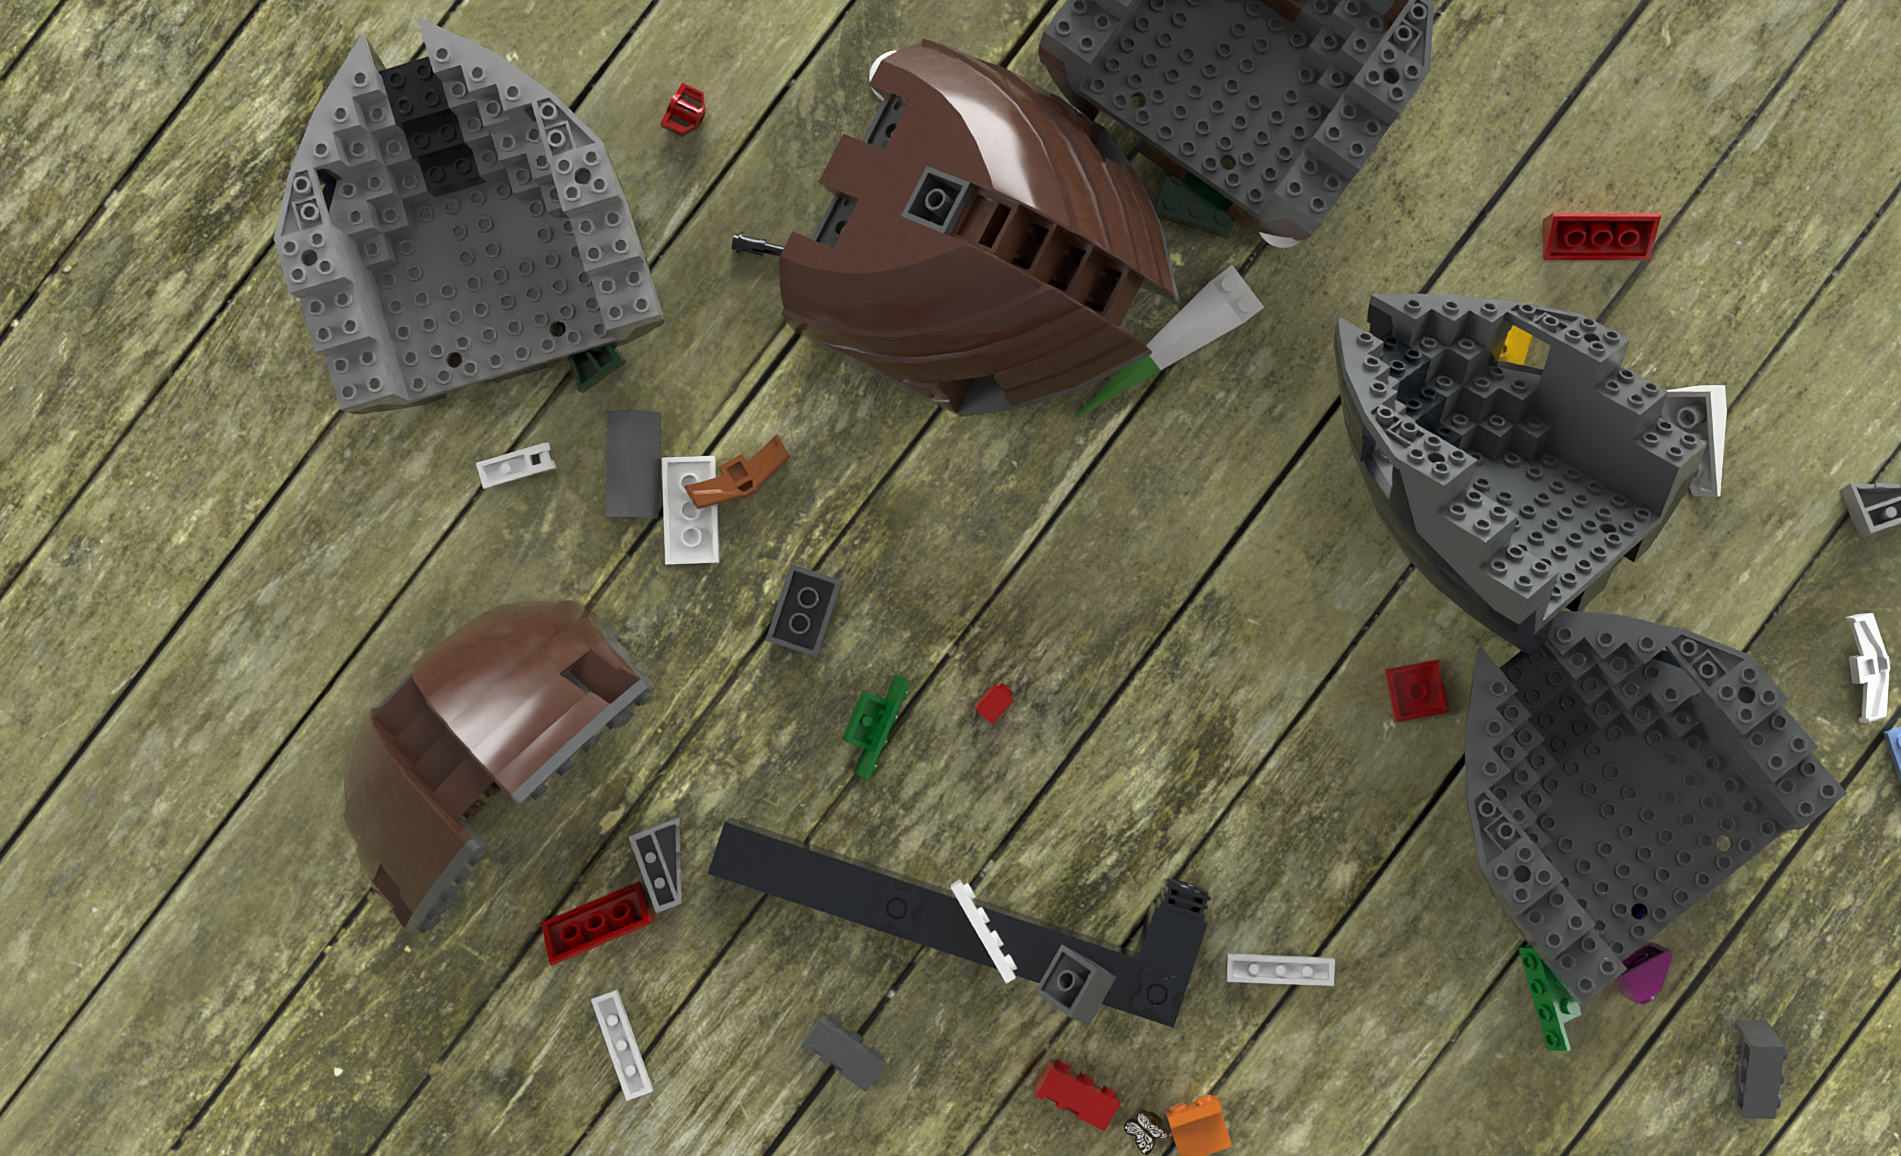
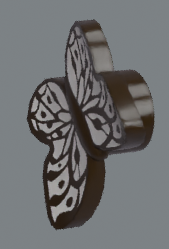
[1124,1109,1173,1155]

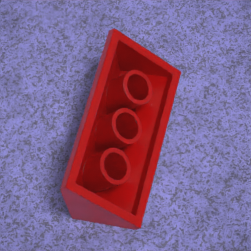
[1543,213,1661,260]
[541,881,656,966]

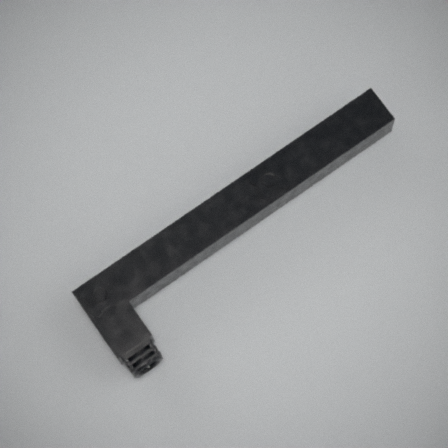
[708,817,1211,1028]

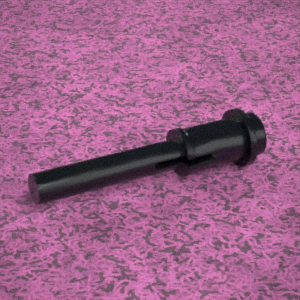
[731,232,784,256]

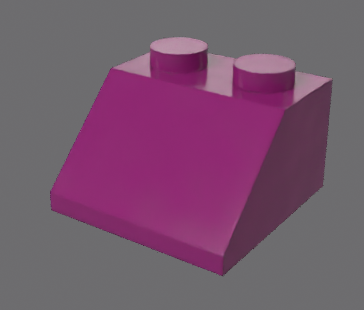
[1614,942,1673,1004]

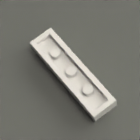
[951,880,1017,984]
[1226,953,1335,986]
[591,989,653,1101]

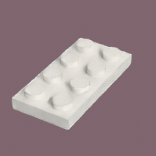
[662,456,720,565]

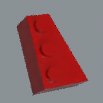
[1034,1058,1121,1132]

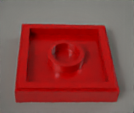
[1385,659,1449,722]

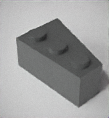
[1735,1020,1787,1119]

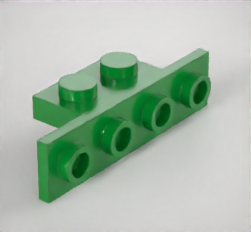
[842,675,910,780]
[1518,946,1582,1051]

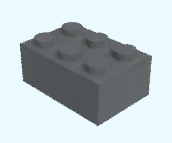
[766,564,843,657]

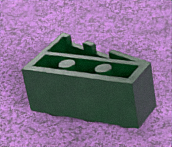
[557,322,626,393]

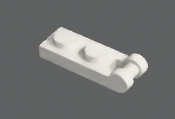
[476,442,556,489]

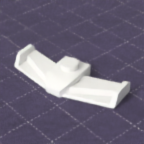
[1845,613,1890,723]

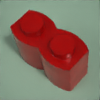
[974,682,1015,725]

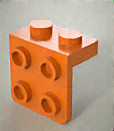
[1165,1095,1231,1156]

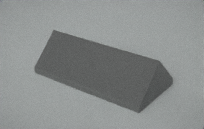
[605,409,661,519]

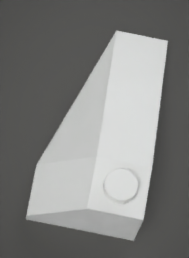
[1661,385,1727,497]

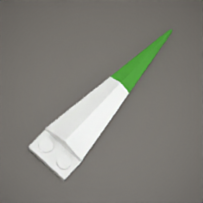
[1078,265,1264,416]

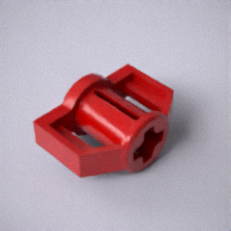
[660,83,706,137]

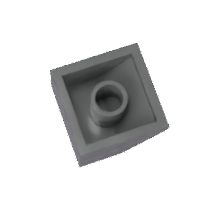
[1035,944,1116,1025]

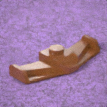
[684,434,790,509]

